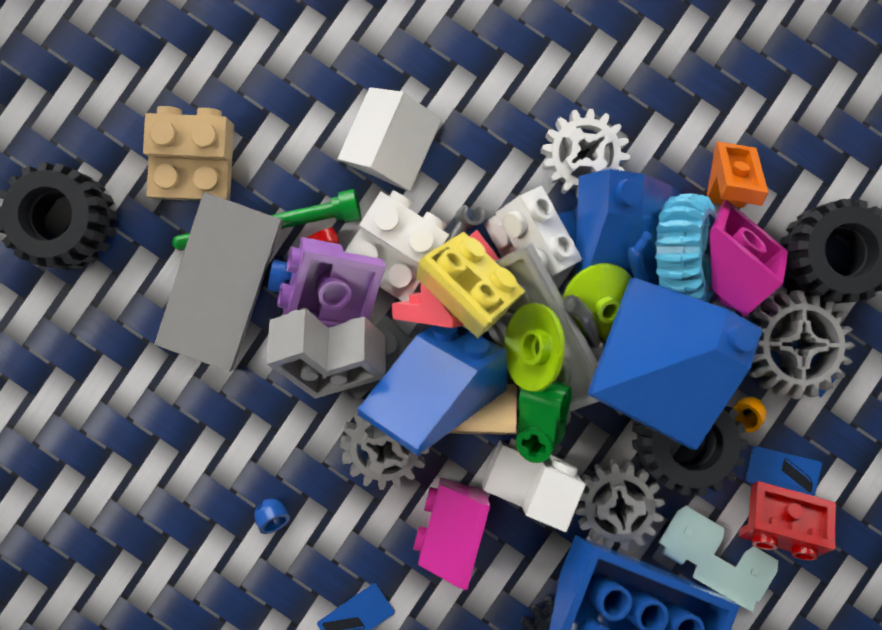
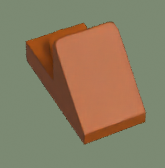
[707,141,769,208]

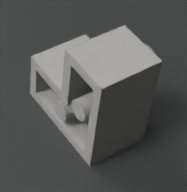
[267,308,386,398]

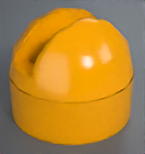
[733,396,767,432]

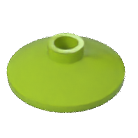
[562,263,632,341]
[504,303,565,391]

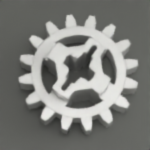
[541,109,630,198]

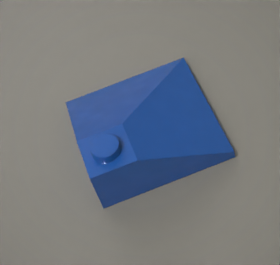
[574,169,681,286]
[587,278,762,450]

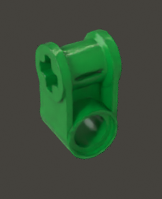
[516,382,572,463]

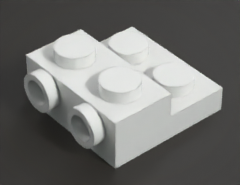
[483,186,583,277]
[345,190,449,301]

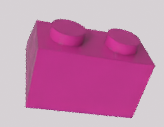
[710,200,788,317]
[413,478,490,590]

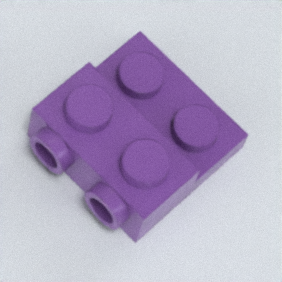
[277,237,386,328]

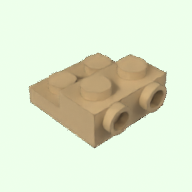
[143,106,234,201]

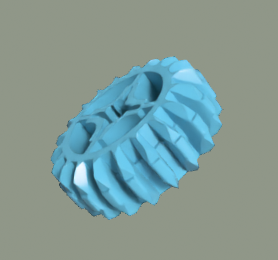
[655,193,716,302]

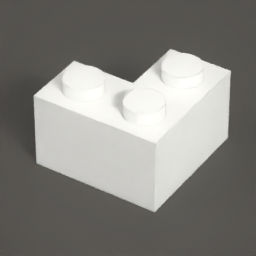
[482,438,586,532]

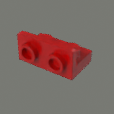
[739,481,836,561]

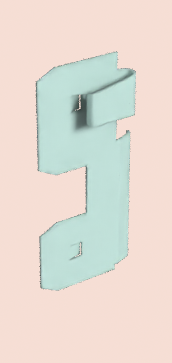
[658,505,778,613]

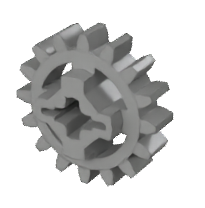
[340,409,429,490]
[575,459,665,551]

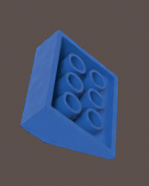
[549,535,740,630]

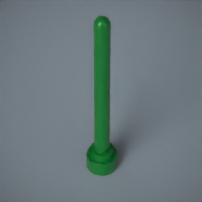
[172,189,362,251]

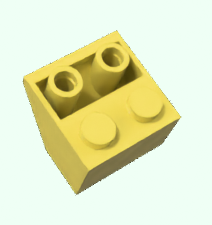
[416,232,525,338]

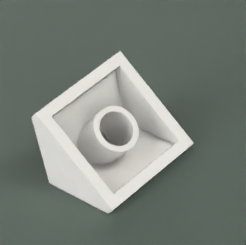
[338,87,442,192]

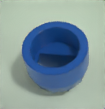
[268,259,292,293]
[254,498,290,534]

